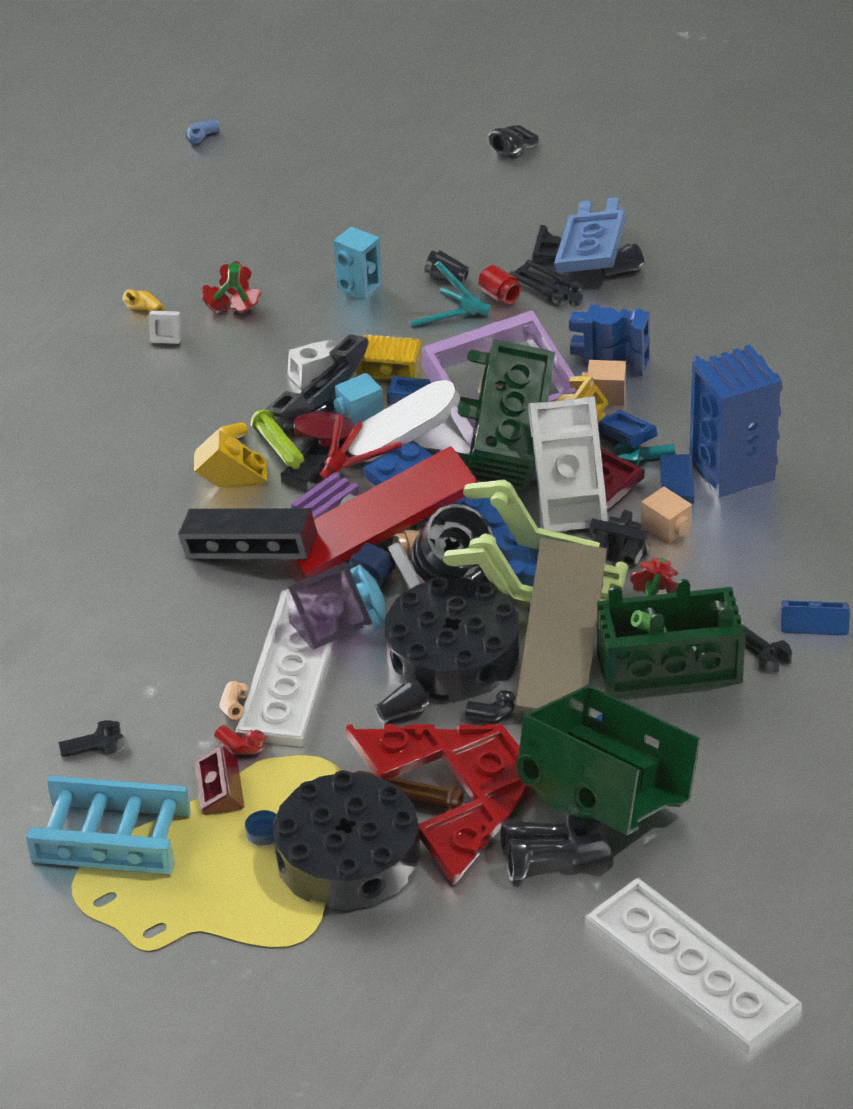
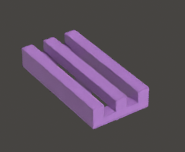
[291,472,359,519]

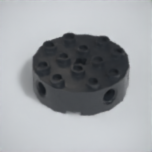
[385,577,519,700]
[273,770,420,910]

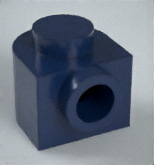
[348,542,395,588]

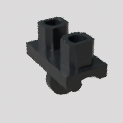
[589,510,651,566]

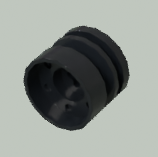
[411,504,493,582]

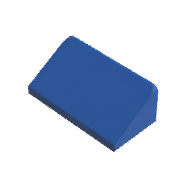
[781,600,850,635]

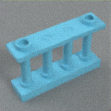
[26,776,191,874]

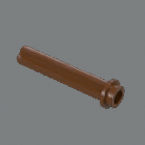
[355,770,464,812]

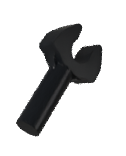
[743,625,792,672]
[58,720,125,755]

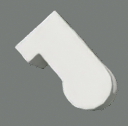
[288,340,337,389]

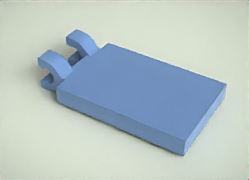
[554,197,627,273]

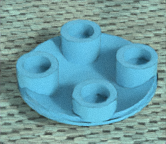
[350,565,386,629]

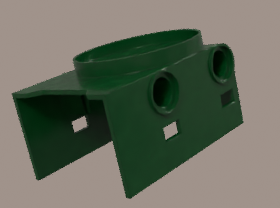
[516,685,701,835]

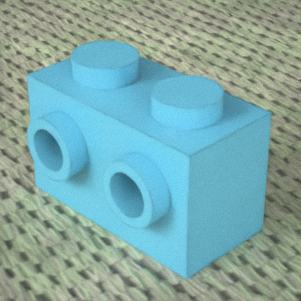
[333,226,382,299]

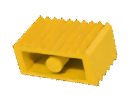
[356,334,422,381]

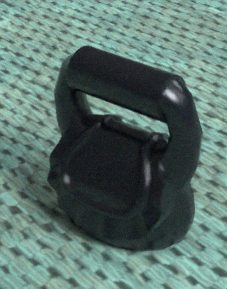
[488,125,539,157]

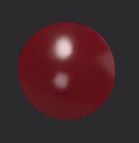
[293,411,355,447]

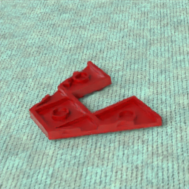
[345,724,534,885]

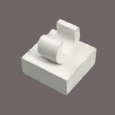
[149,311,181,344]

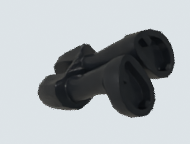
[500,814,610,881]

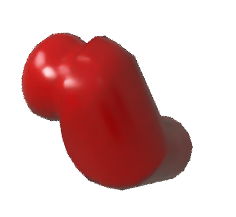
[214,725,265,755]

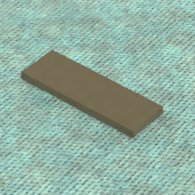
[514,538,607,713]

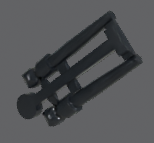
[509,259,583,306]

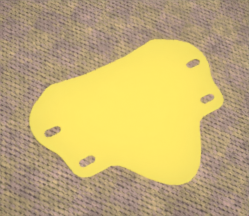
[71,755,341,951]

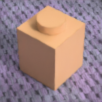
[582,360,626,404]
[641,487,692,544]

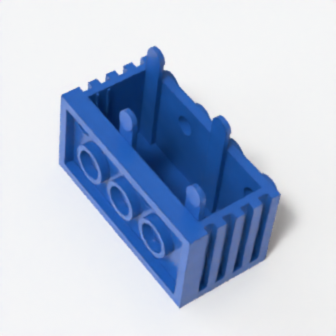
[689,344,783,498]

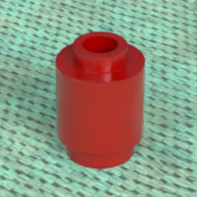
[478,265,522,304]

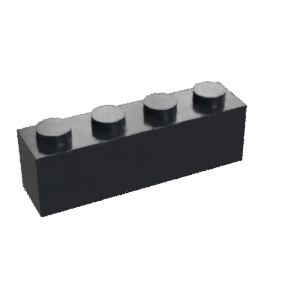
[178,508,318,559]

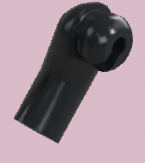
[465,690,515,722]

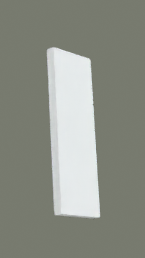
[235,590,347,747]
[585,877,802,1054]

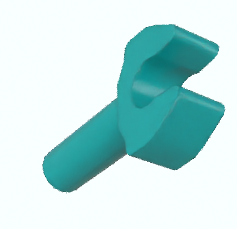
[615,442,675,466]

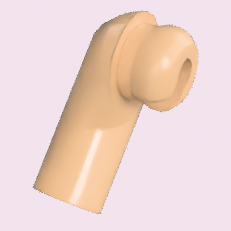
[219,680,249,720]

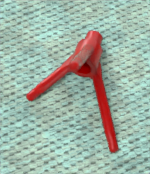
[319,414,402,479]

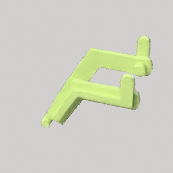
[443,480,628,608]

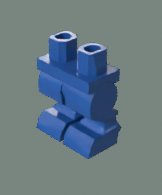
[569,304,651,377]

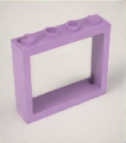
[421,310,577,447]

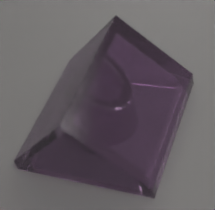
[286,562,373,650]

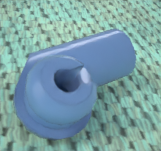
[186,119,220,144]

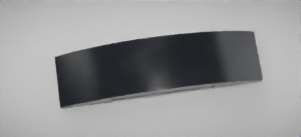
[265,334,369,418]

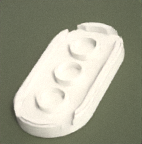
[348,380,460,462]

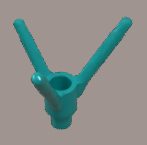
[410,261,491,327]

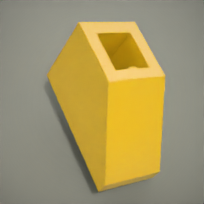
[194,429,267,487]

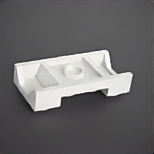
[528,397,608,532]

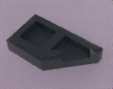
[532,225,562,266]

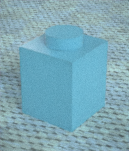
[334,373,384,424]

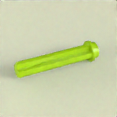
[251,410,304,469]

